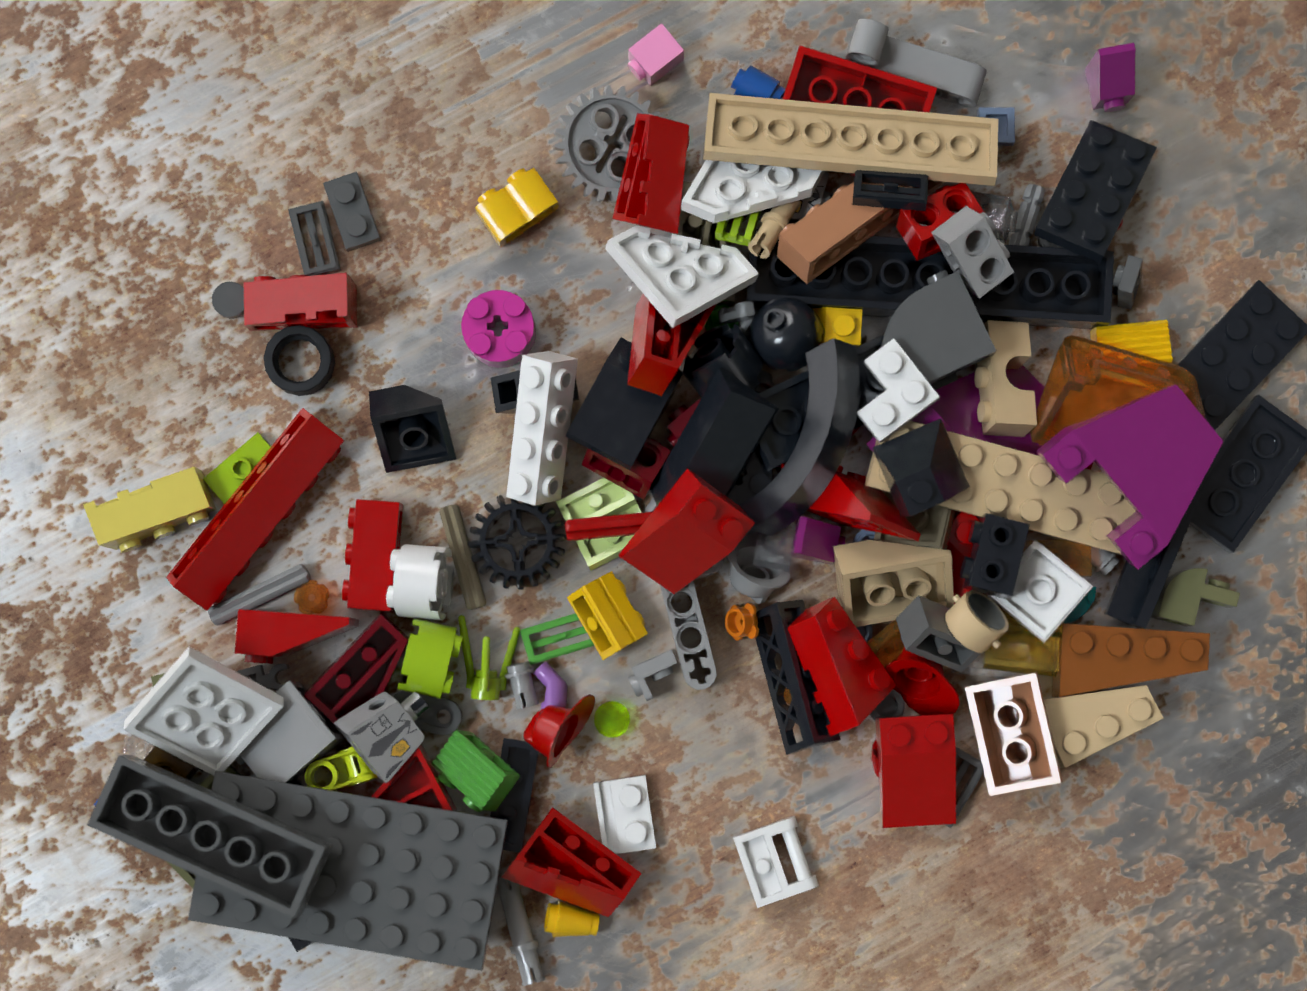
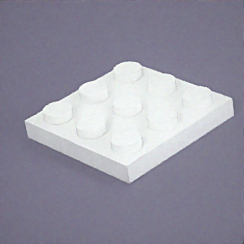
[124,647,283,776]

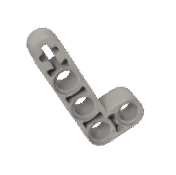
[846,18,987,107]
[660,558,724,690]

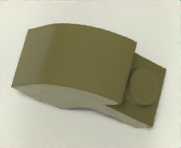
[1151,568,1240,627]

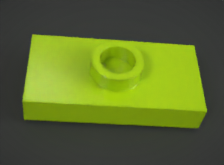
[203,432,271,504]

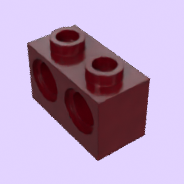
[581,438,671,500]

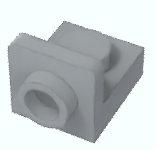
[628,650,677,701]

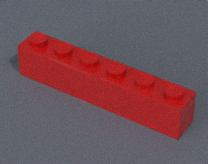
[166,408,345,611]

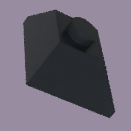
[369,385,456,473]
[872,418,970,517]

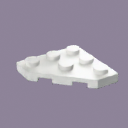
[681,160,825,223]
[605,225,759,328]

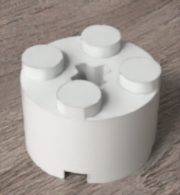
[386,544,454,620]

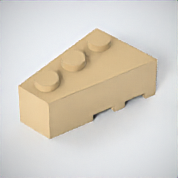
[1044,685,1163,768]

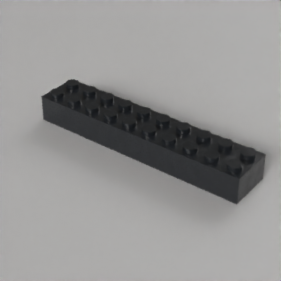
[746,229,1114,329]

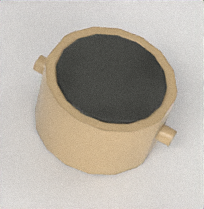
[945,590,1008,653]

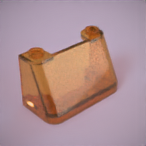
[1030,335,1205,446]

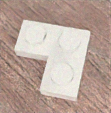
[857,338,940,444]

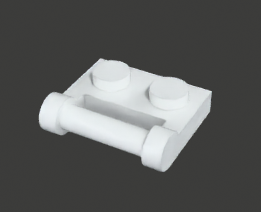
[733,816,819,908]

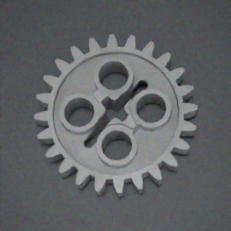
[553,85,660,203]

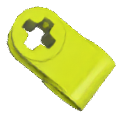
[305,747,378,791]

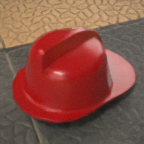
[885,646,960,715]
[523,694,595,768]

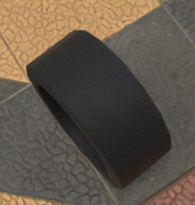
[263,325,335,396]

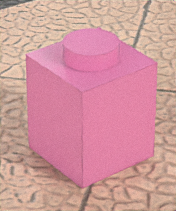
[627,23,684,86]

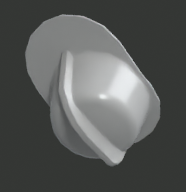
[726,533,791,604]

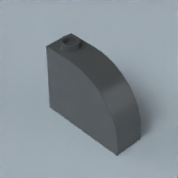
[881,270,997,385]

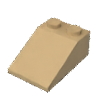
[833,540,954,627]

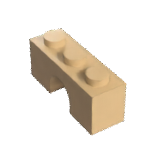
[974,320,1037,437]

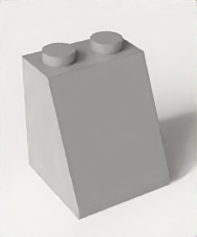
[235,680,346,783]

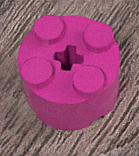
[461,290,536,368]

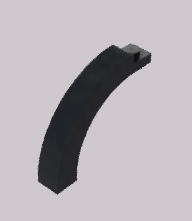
[739,338,860,536]

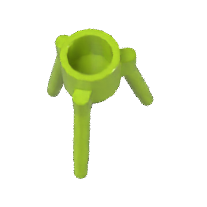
[458,615,520,700]

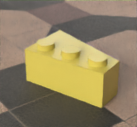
[83,467,217,553]

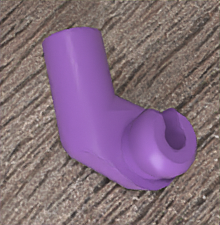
[533,661,568,710]

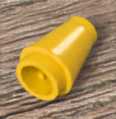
[544,900,600,937]

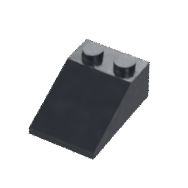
[566,337,683,470]

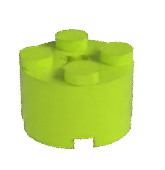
[397,618,463,699]

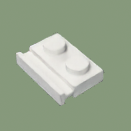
[593,775,656,854]

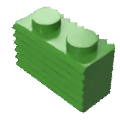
[432,730,520,812]

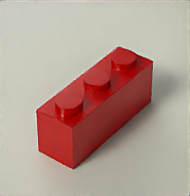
[342,499,404,612]

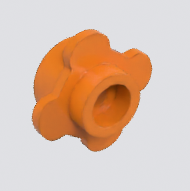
[725,603,759,641]

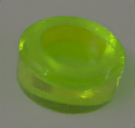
[594,701,630,738]

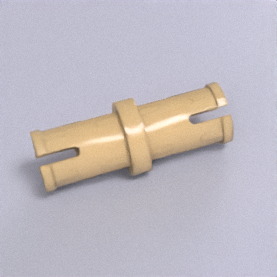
[748,200,800,259]

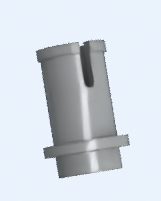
[1072,543,1120,576]
[505,661,539,709]

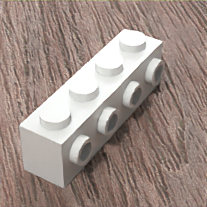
[506,351,578,506]

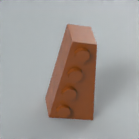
[1052,623,1210,697]

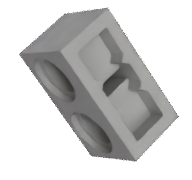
[931,206,1014,299]

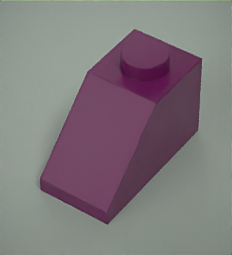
[1085,43,1136,112]
[789,516,846,565]

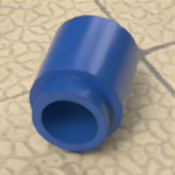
[731,65,786,99]

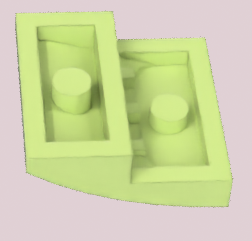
[556,478,642,571]

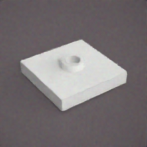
[988,539,1093,643]

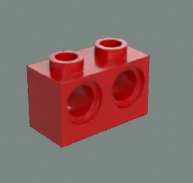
[896,183,985,261]

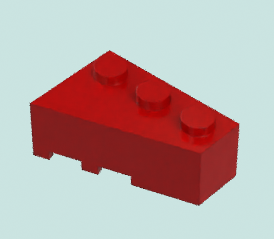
[627,294,716,396]

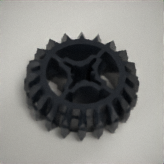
[468,495,567,590]

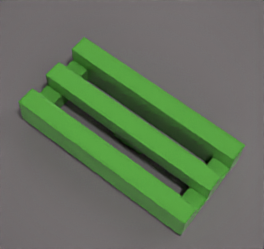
[520,613,594,665]

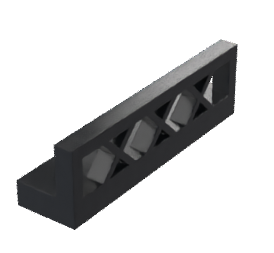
[1104,491,1203,629]
[755,600,841,755]

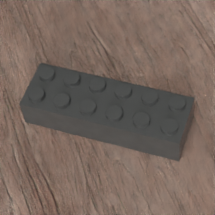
[87,754,333,919]

